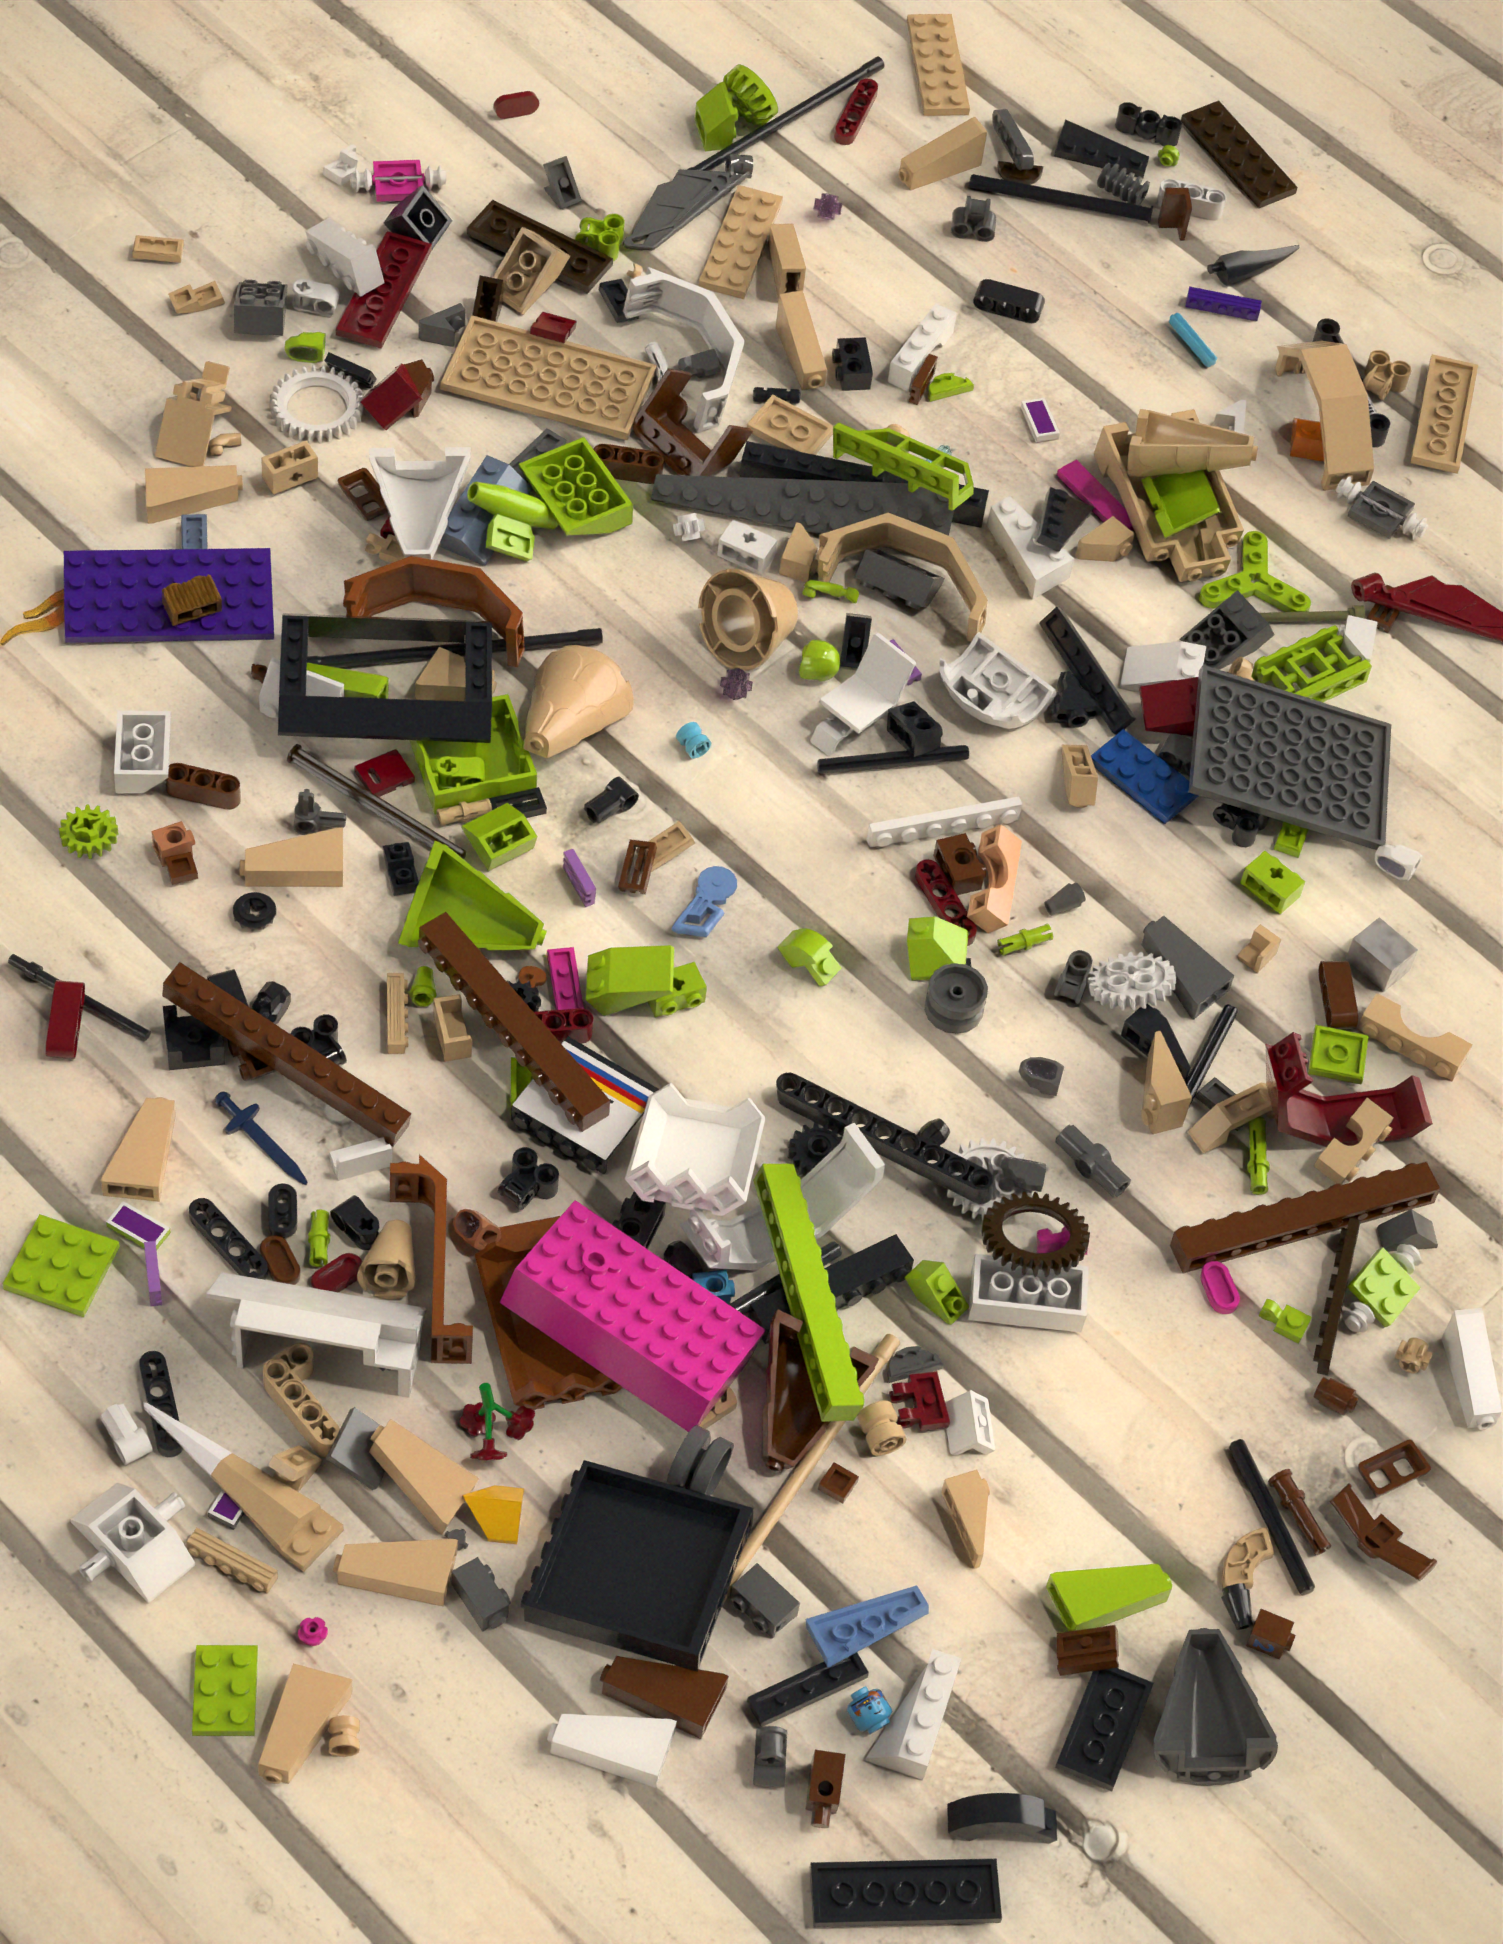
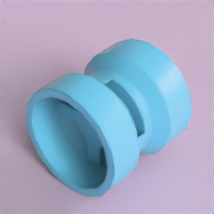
[676,722,711,759]

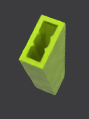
[307,663,389,699]
[1046,1563,1172,1631]

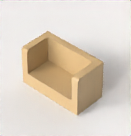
[433,994,472,1062]

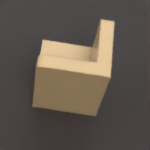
[1237,924,1281,973]

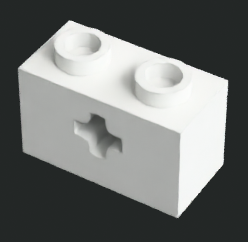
[717,520,777,576]

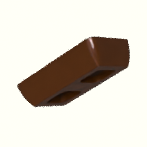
[337,468,388,521]
[1358,1439,1431,1497]

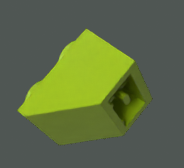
[694,82,738,152]
[461,803,538,871]

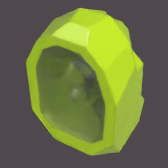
[285,332,326,363]

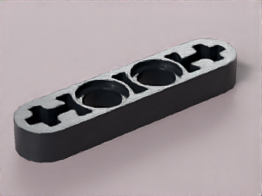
[189,1198,268,1280]
[139,1351,183,1457]

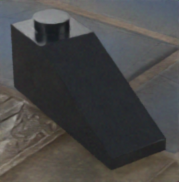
[1121,1004,1191,1081]

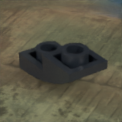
[383,842,419,896]

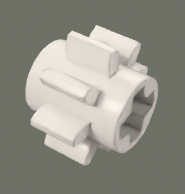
[673,513,705,541]

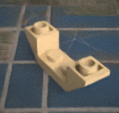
[1188,1082,1275,1153]

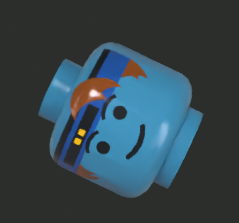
[847,1686,892,1735]

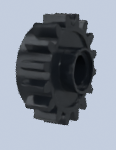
[788,1122,843,1176]

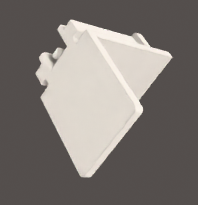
[811,633,916,756]

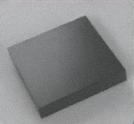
[326,1407,385,1490]

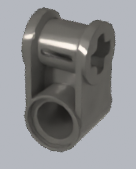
[1054,950,1093,1004]

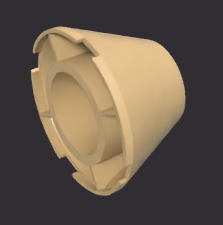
[698,569,798,671]

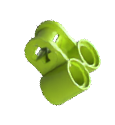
[575,214,625,261]

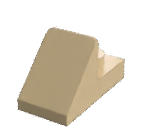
[268,1445,323,1492]

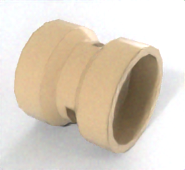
[329,1715,360,1757]

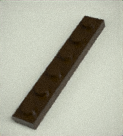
[1313,1218,1361,1376]

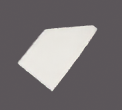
[323,144,358,186]

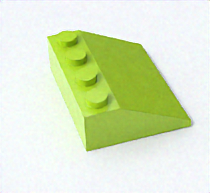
[518,437,633,535]

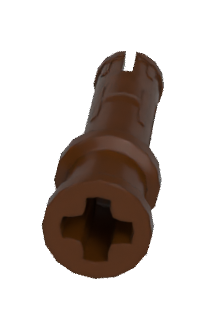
[1268,1469,1331,1555]

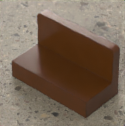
[1158,188,1192,241]

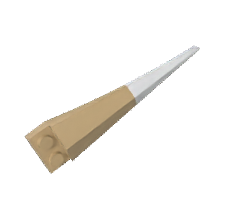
[143,1402,344,1572]

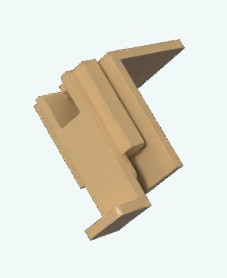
[155,361,232,467]

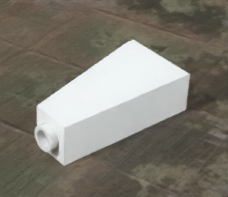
[1441,1308,1502,1429]
[547,1714,677,1788]

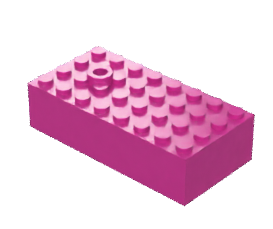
[500,1200,766,1432]

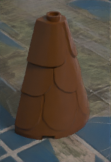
[762,1310,879,1472]

